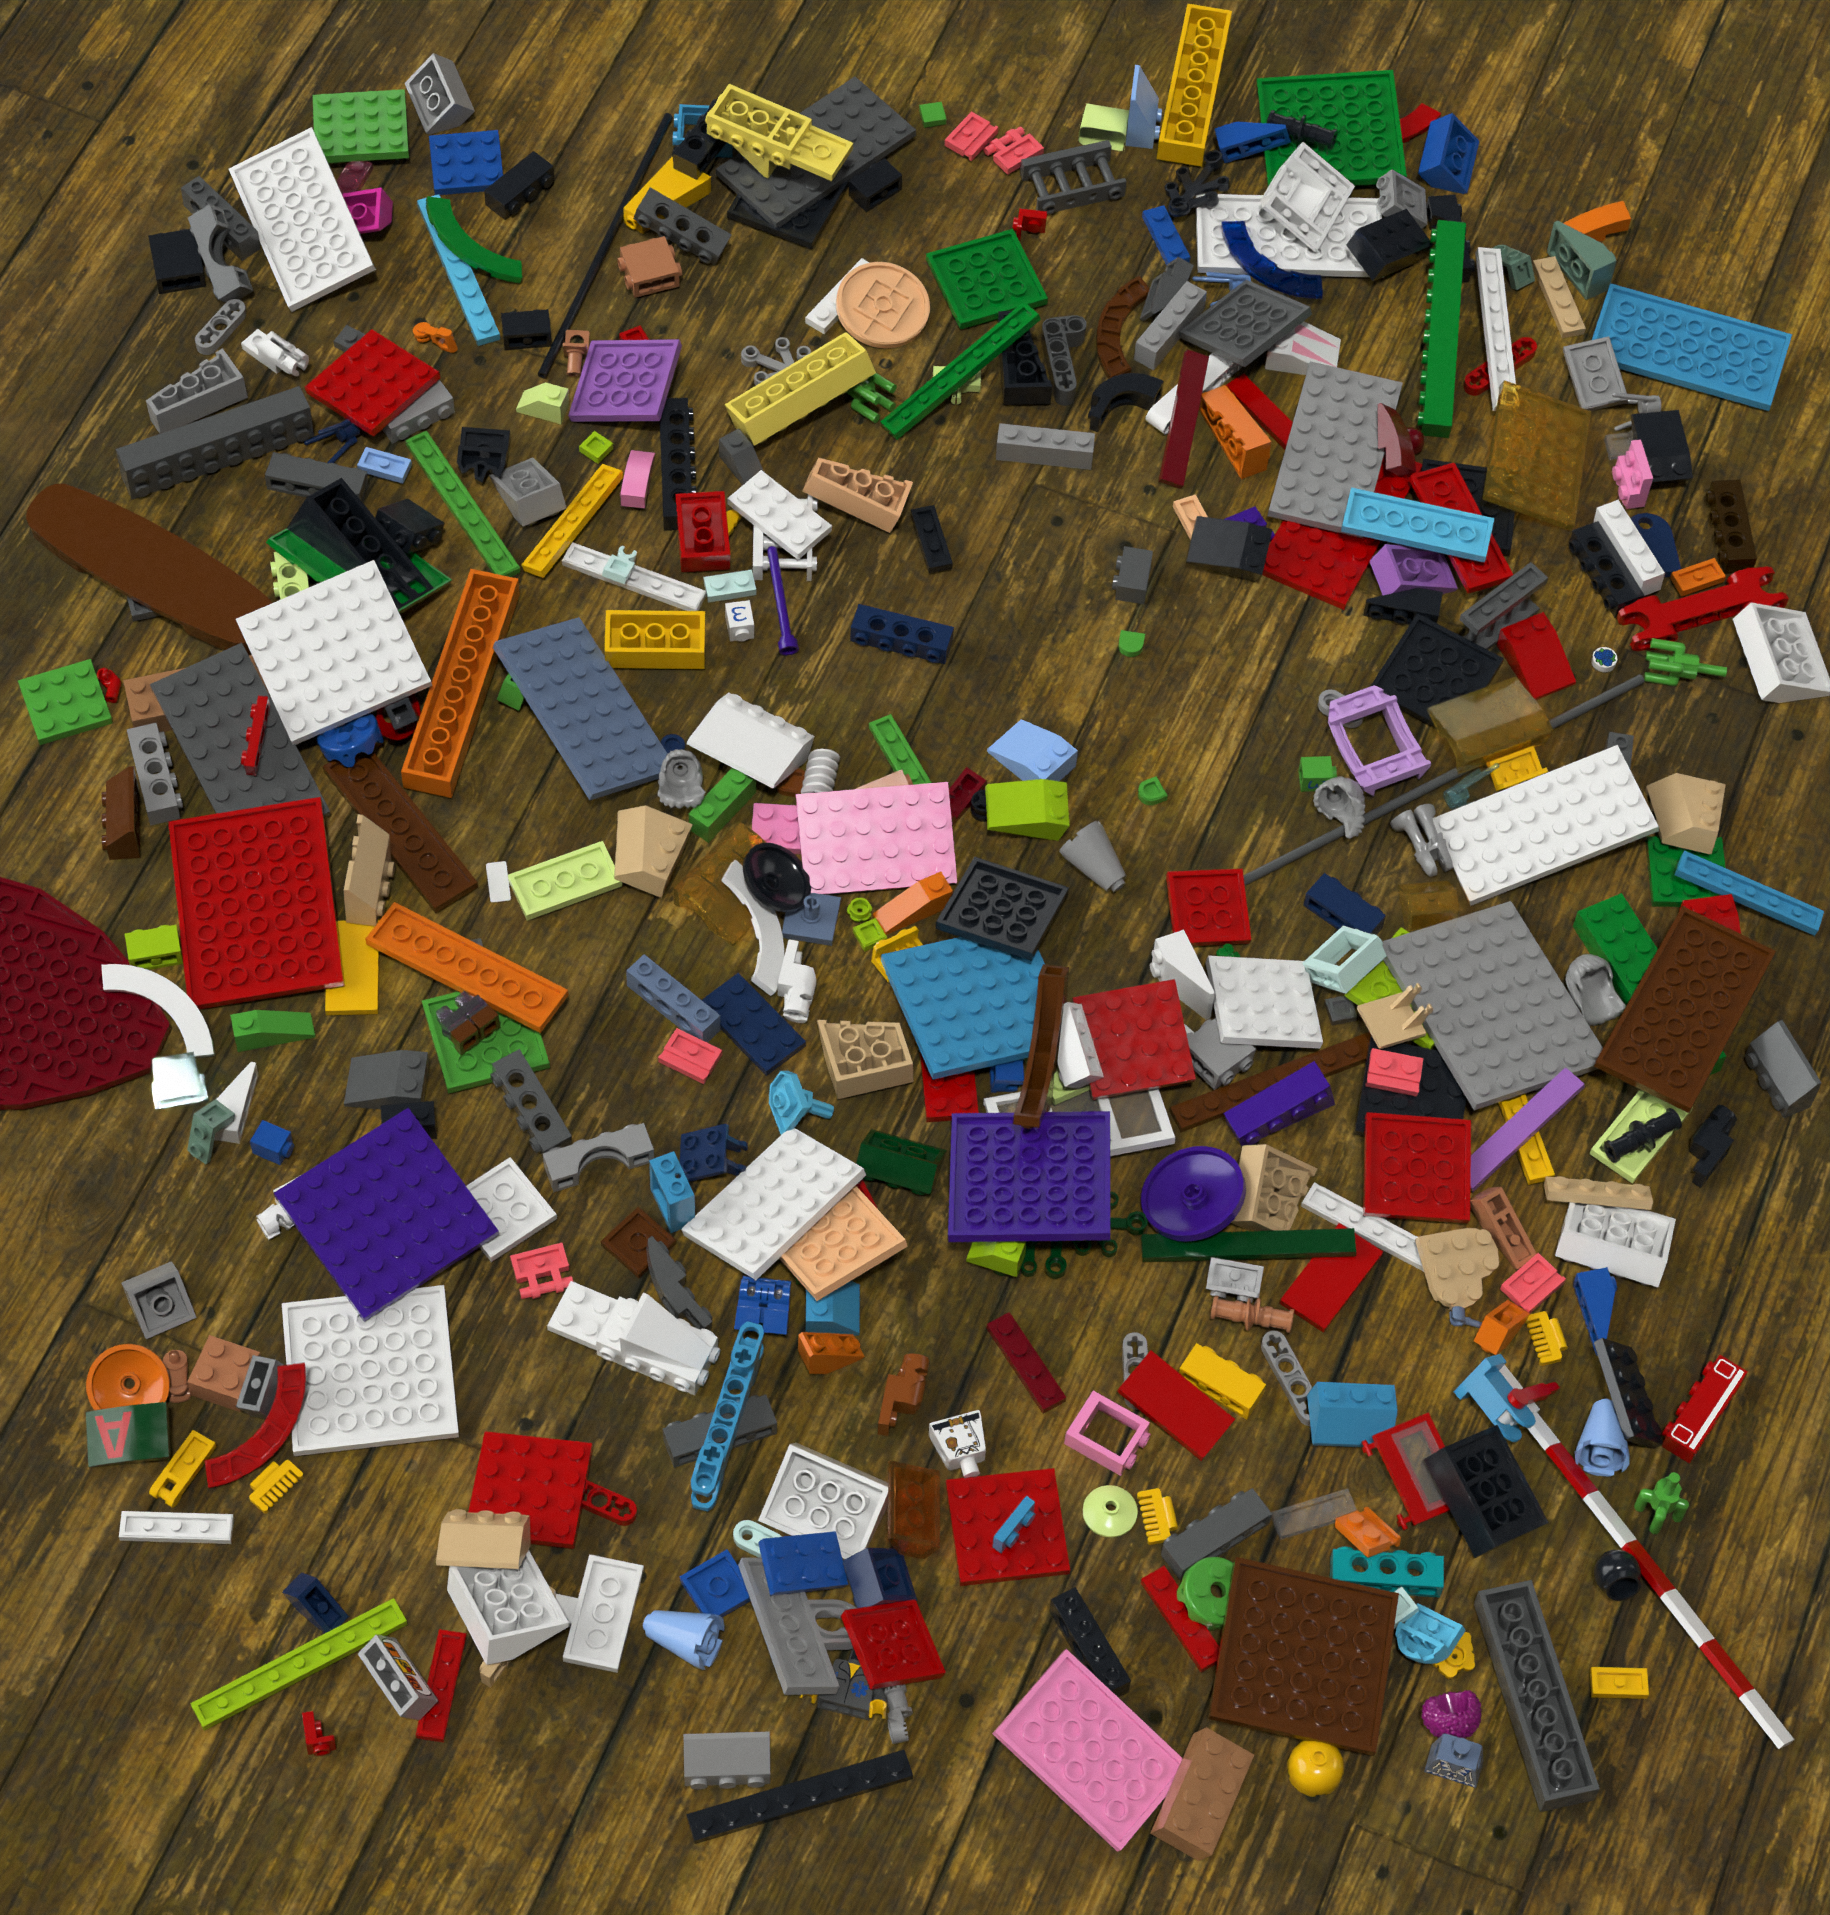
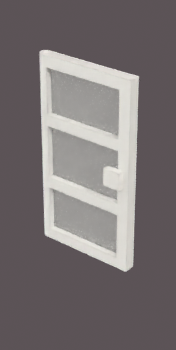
[983,1088,1175,1156]

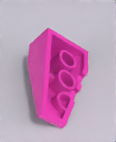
[342,188,393,234]

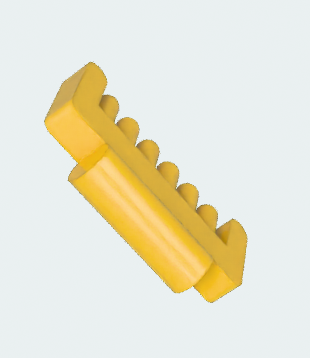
[1525,1311,1568,1366]
[249,1460,303,1514]
[1137,1488,1178,1545]

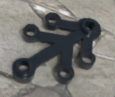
[1164,150,1230,217]

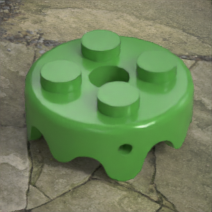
[1177,1557,1233,1631]

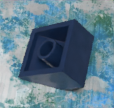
[843,1548,917,1608]

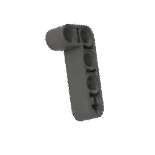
[1041,315,1087,406]

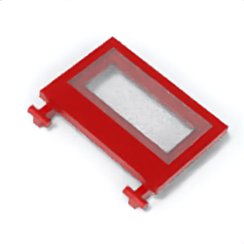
[1362,1412,1450,1531]

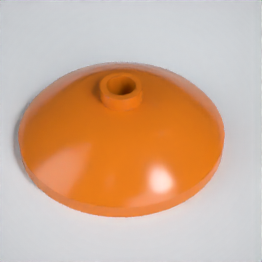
[86,1344,170,1410]

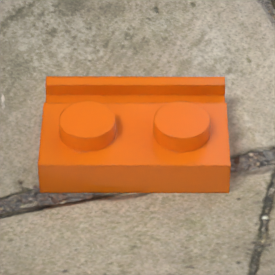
[1335,1507,1401,1558]

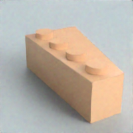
[802,458,913,533]

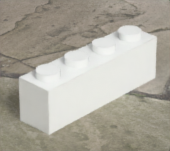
[1593,500,1665,596]

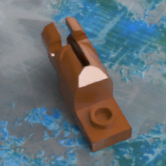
[878,1354,929,1436]

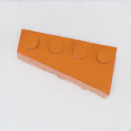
[1199,385,1272,479]

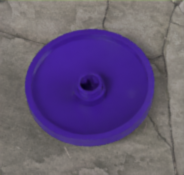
[1141,1146,1246,1241]

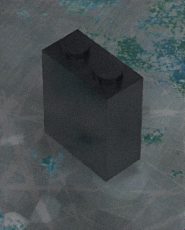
[148,229,206,294]

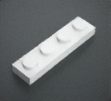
[805,258,869,334]

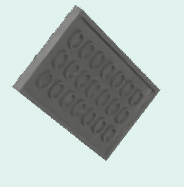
[716,77,916,228]
[150,643,331,818]

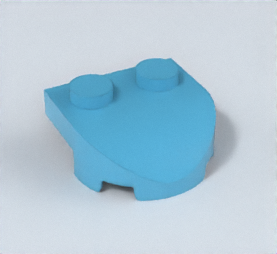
[1395,1603,1466,1664]

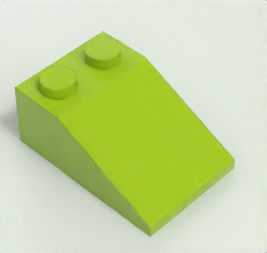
[985,779,1070,841]

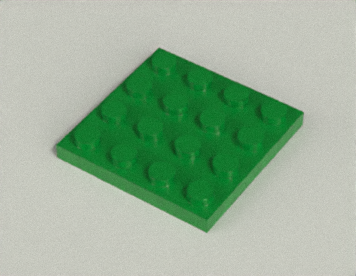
[926,229,1048,330]

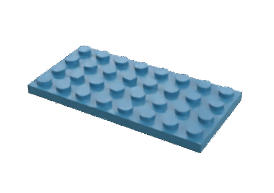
[1592,283,1792,411]

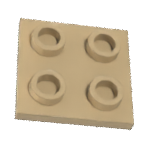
[1357,983,1434,1050]

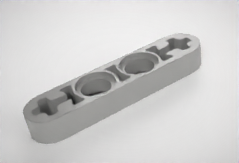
[1261,1331,1313,1426]

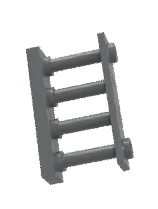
[1020,140,1126,214]
[1460,562,1548,650]

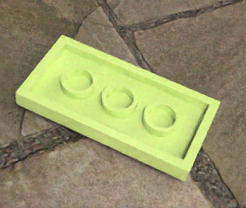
[508,841,622,921]
[1590,1089,1693,1184]

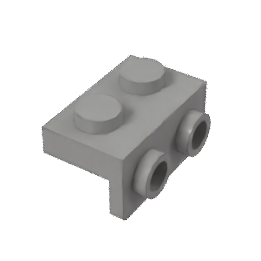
[1206,1257,1264,1303]

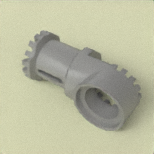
[884,1685,913,1744]

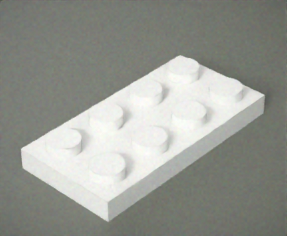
[727,470,832,560]
[563,1554,644,1673]

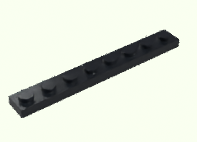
[686,1749,913,1844]

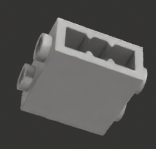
[1187,1018,1256,1090]

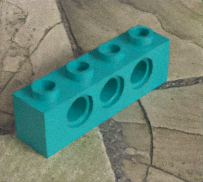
[1330,1547,1444,1598]

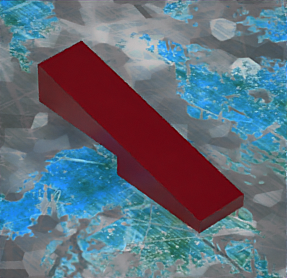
[949,767,987,826]

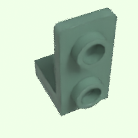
[1494,245,1535,290]
[187,1099,235,1164]

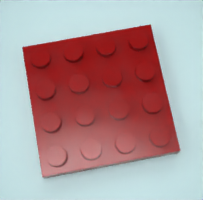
[305,329,441,437]
[1072,979,1196,1100]
[1363,1112,1471,1223]
[468,1431,593,1549]
[945,1468,1070,1586]

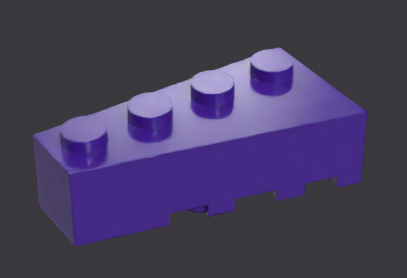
[1224,1061,1335,1146]

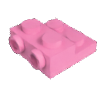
[1612,440,1653,509]

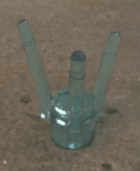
[1443,763,1499,809]

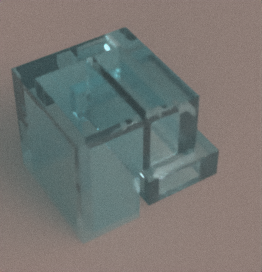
[151,1051,209,1110]

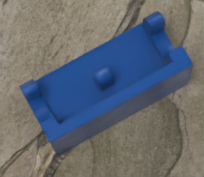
[989,1059,1024,1093]

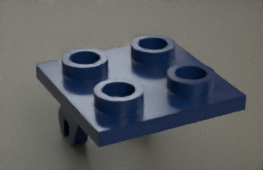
[679,1124,748,1182]

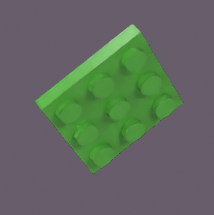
[18,659,113,745]

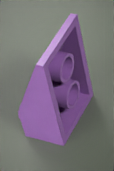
[1370,544,1458,595]

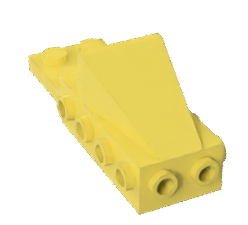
[705,84,853,181]

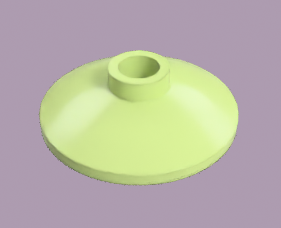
[1083,1485,1138,1538]

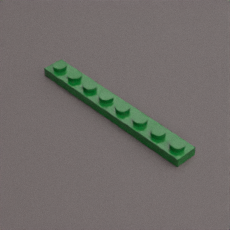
[880,302,1041,440]

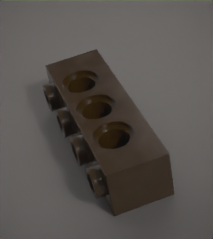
[1705,479,1757,574]

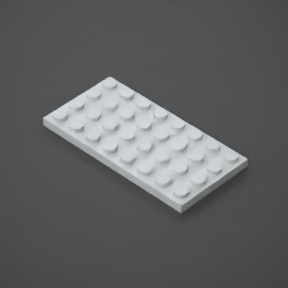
[229,127,376,312]
[1196,194,1384,278]
[1432,745,1659,906]

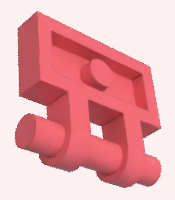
[983,127,1044,175]
[510,1243,573,1299]

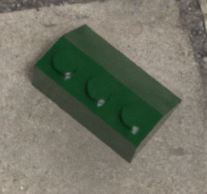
[856,1129,947,1195]

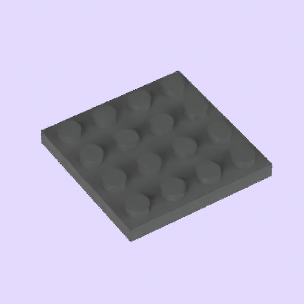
[1179,280,1312,367]

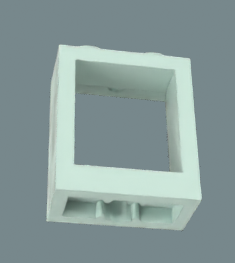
[1303,926,1387,994]

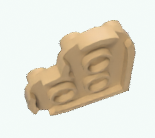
[1415,1228,1499,1311]

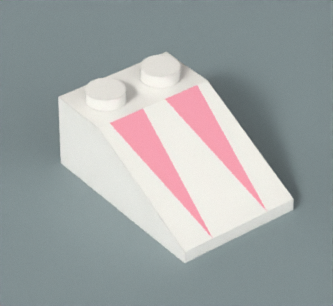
[1265,321,1341,375]

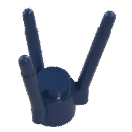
[304,419,360,463]

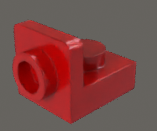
[1012,208,1047,241]
[302,1711,336,1756]

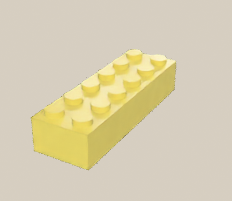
[725,332,876,446]

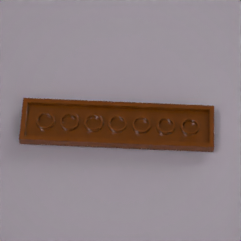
[323,752,478,913]

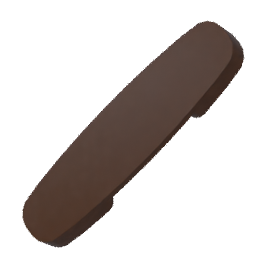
[26,483,272,655]

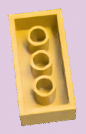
[604,610,705,669]

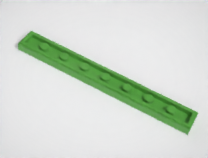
[405,430,521,577]

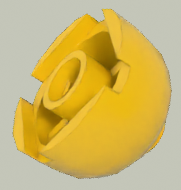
[1287,1740,1344,1797]

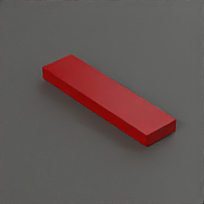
[1226,374,1293,450]
[416,1629,467,1743]

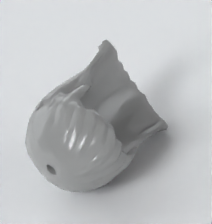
[657,749,706,809]
[1313,776,1365,839]
[1566,954,1626,1026]

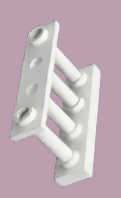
[753,494,817,581]

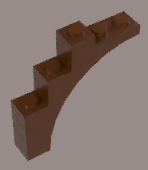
[1013,964,1069,1129]

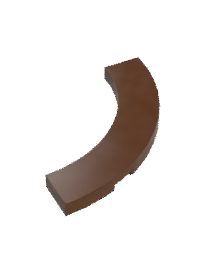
[1096,276,1150,379]

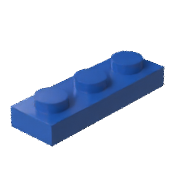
[1142,205,1190,266]

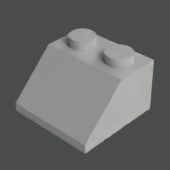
[121,1261,197,1339]

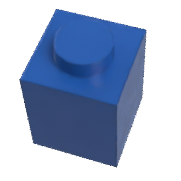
[250,1120,294,1165]

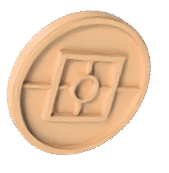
[836,262,930,348]

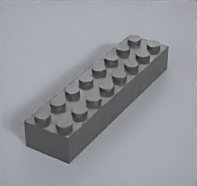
[116,386,314,500]
[1474,1580,1600,1812]

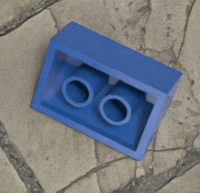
[1418,113,1479,194]

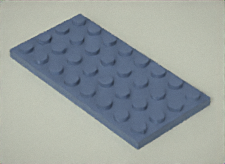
[493,617,668,800]

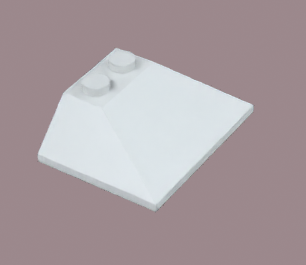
[1260,142,1355,252]

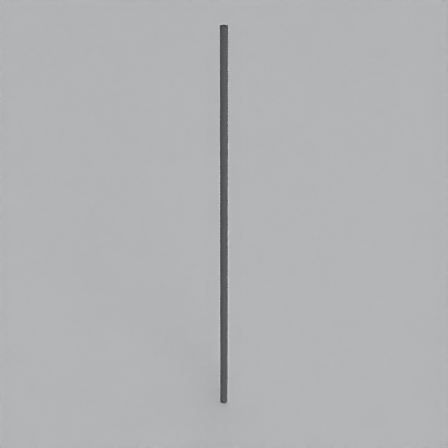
[1243,674,1644,886]

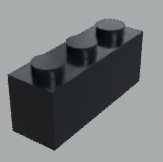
[484,151,554,220]

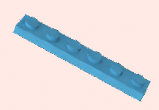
[1675,850,1824,936]

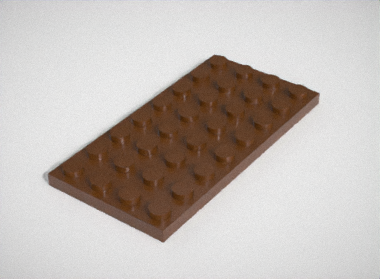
[1594,906,1776,1113]

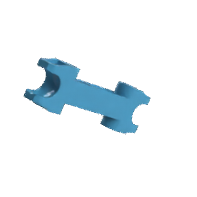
[691,1321,764,1512]

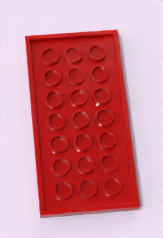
[1262,453,1422,610]

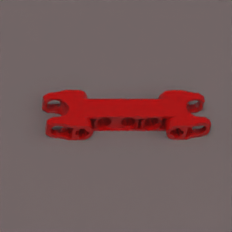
[1616,566,1789,651]

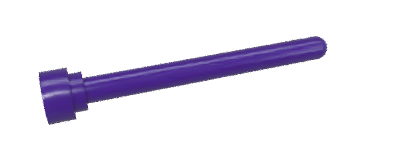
[767,546,799,655]

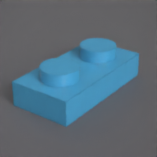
[992,1496,1036,1553]

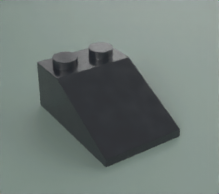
[1631,410,1693,485]
[1186,516,1273,582]

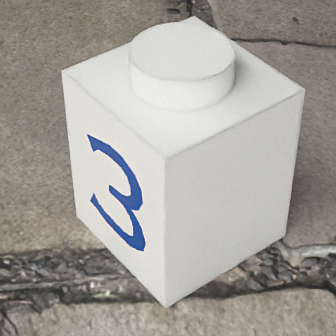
[725,600,754,641]

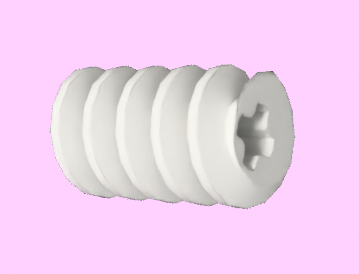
[801,749,840,794]

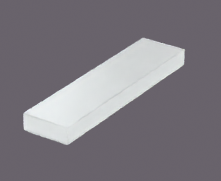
[119,1511,234,1544]

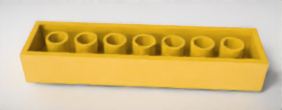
[1157,4,1232,167]

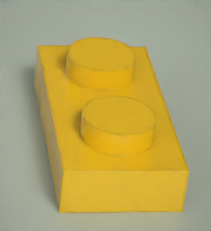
[1590,1667,1649,1699]

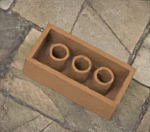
[1150,1727,1254,1861]

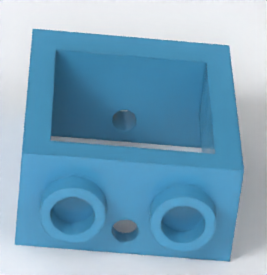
[673,104,733,158]
[649,1151,695,1233]

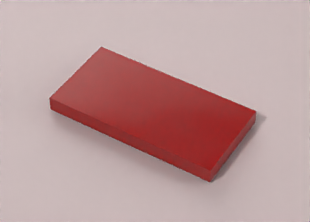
[1279,1223,1383,1333]
[1117,1350,1235,1461]

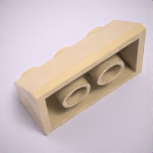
[436,1509,531,1569]

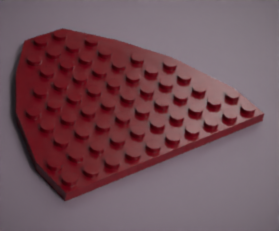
[0,877,171,1110]

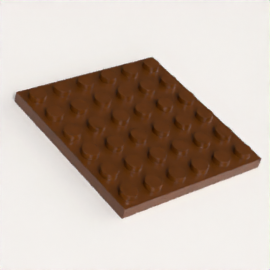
[1208,1557,1399,1756]

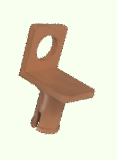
[563,330,590,377]

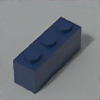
[1303,873,1386,935]

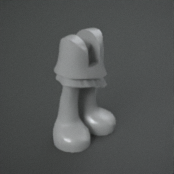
[1390,804,1453,877]

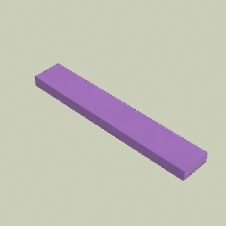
[1470,1067,1585,1192]

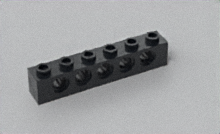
[660,398,696,531]

